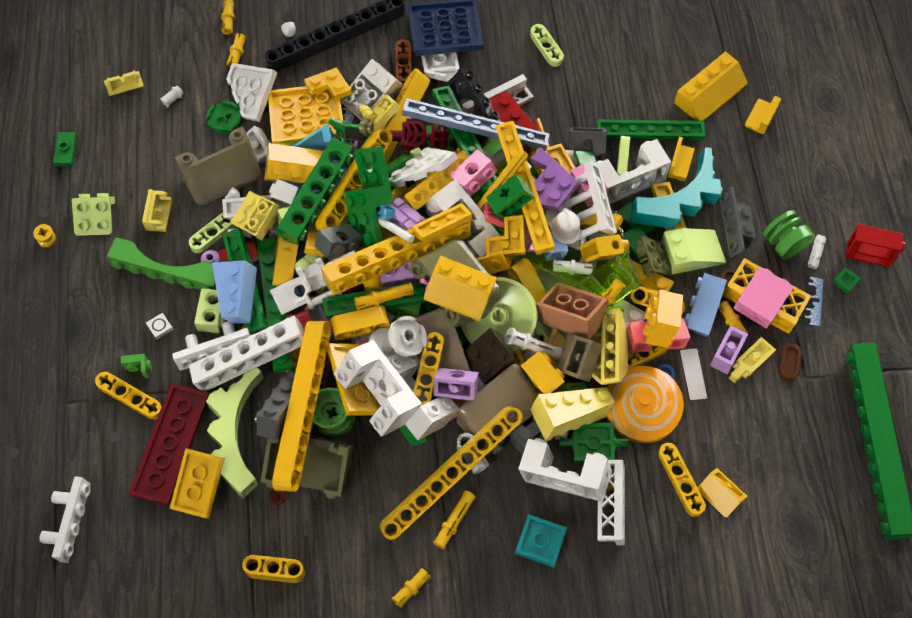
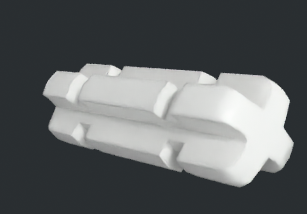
[808,235,826,269]

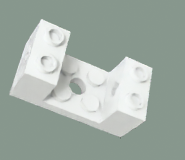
[595,139,671,204]
[425,179,500,258]
[333,340,422,437]
[384,353,459,440]
[519,438,612,502]

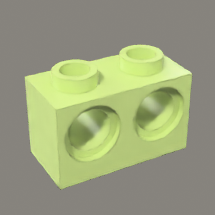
[194,289,226,333]

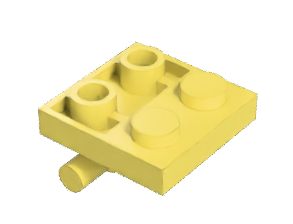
[358,94,401,132]
[231,191,281,241]

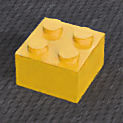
[643,290,683,348]
[520,351,565,394]

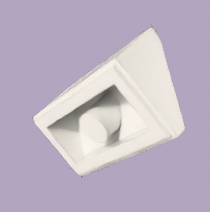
[247,126,270,164]

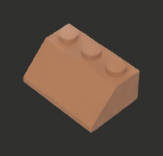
[537,282,608,339]

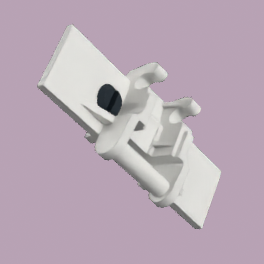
[270,250,355,315]

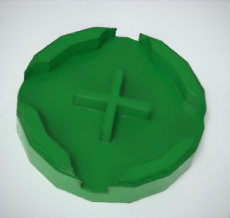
[206,101,243,134]

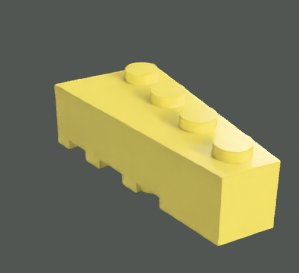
[530,387,615,442]

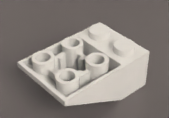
[340,59,403,120]

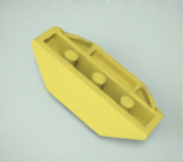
[589,308,628,385]

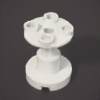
[369,316,427,358]

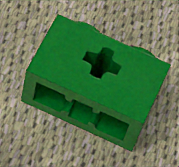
[486,174,535,220]

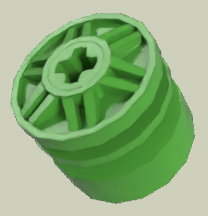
[763,210,815,260]
[313,387,356,438]

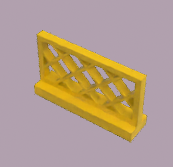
[722,258,811,334]

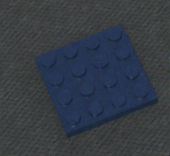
[408,0,484,56]

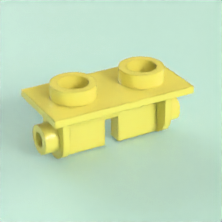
[104,70,144,96]

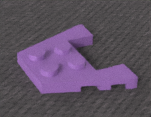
[531,148,578,212]

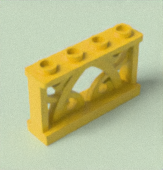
[401,151,468,210]

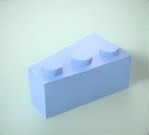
[212,260,257,324]
[685,273,727,337]

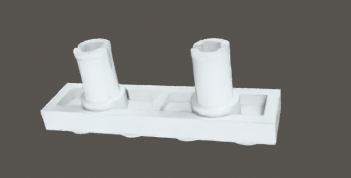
[172,321,251,371]
[40,477,91,563]

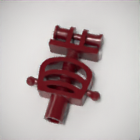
[389,118,448,155]

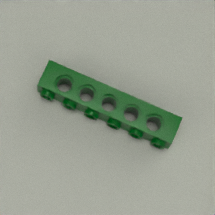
[277,137,353,245]

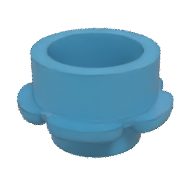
[378,205,396,221]

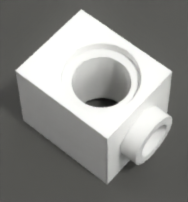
[269,179,300,206]

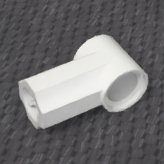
[457,433,489,474]

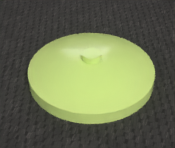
[461,277,538,352]

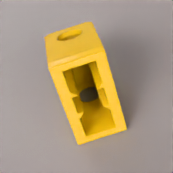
[579,234,629,263]

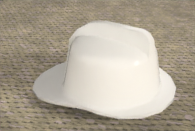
[546,206,581,244]

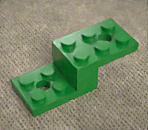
[344,146,394,248]

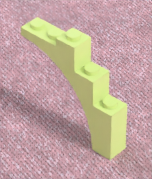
[206,367,264,499]

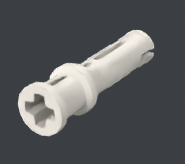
[504,327,562,360]

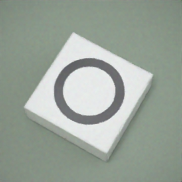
[146,313,173,340]

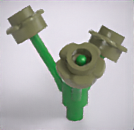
[328,117,374,153]

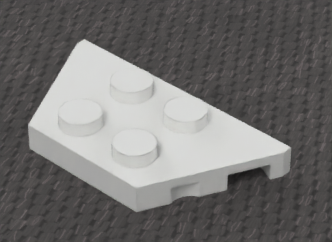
[421,52,462,85]

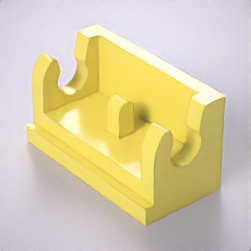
[142,189,172,232]

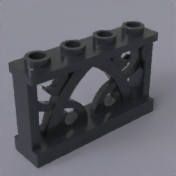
[431,68,501,144]

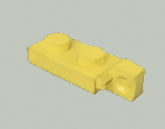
[729,337,776,383]

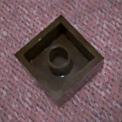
[463,328,521,384]

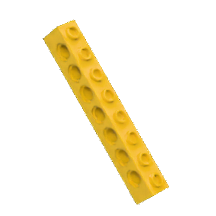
[321,221,471,295]

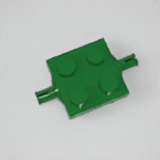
[559,423,628,463]

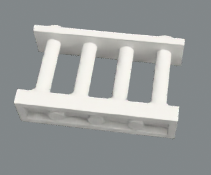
[563,160,617,250]

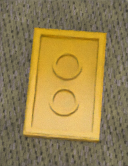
[169,448,225,519]

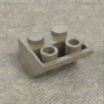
[555,333,603,382]

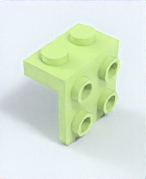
[72,193,115,236]

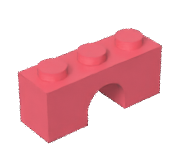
[626,318,690,353]

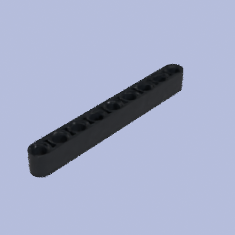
[265,0,405,72]

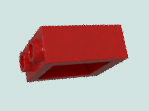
[845,224,905,267]

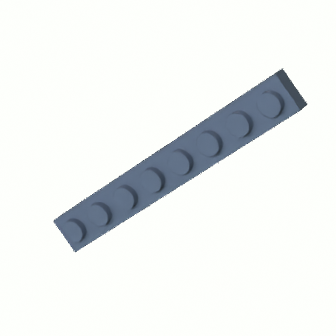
[402,98,549,151]

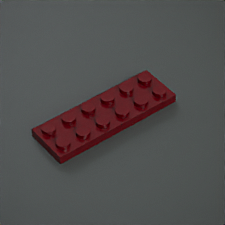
[129,383,210,506]

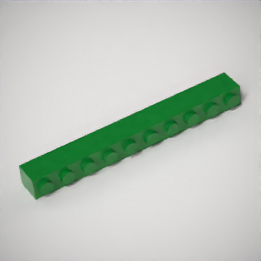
[846,343,912,540]

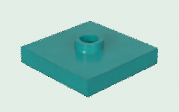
[515,514,567,568]

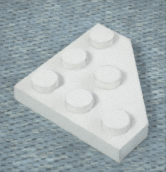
[227,63,277,122]
[389,147,458,188]

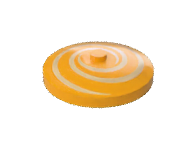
[606,366,684,443]

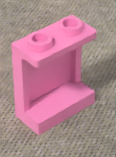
[733,267,794,329]

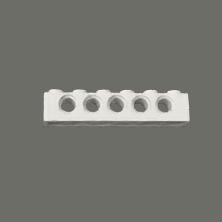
[189,316,304,391]

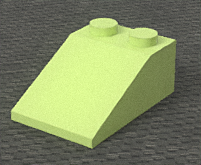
[661,228,726,275]

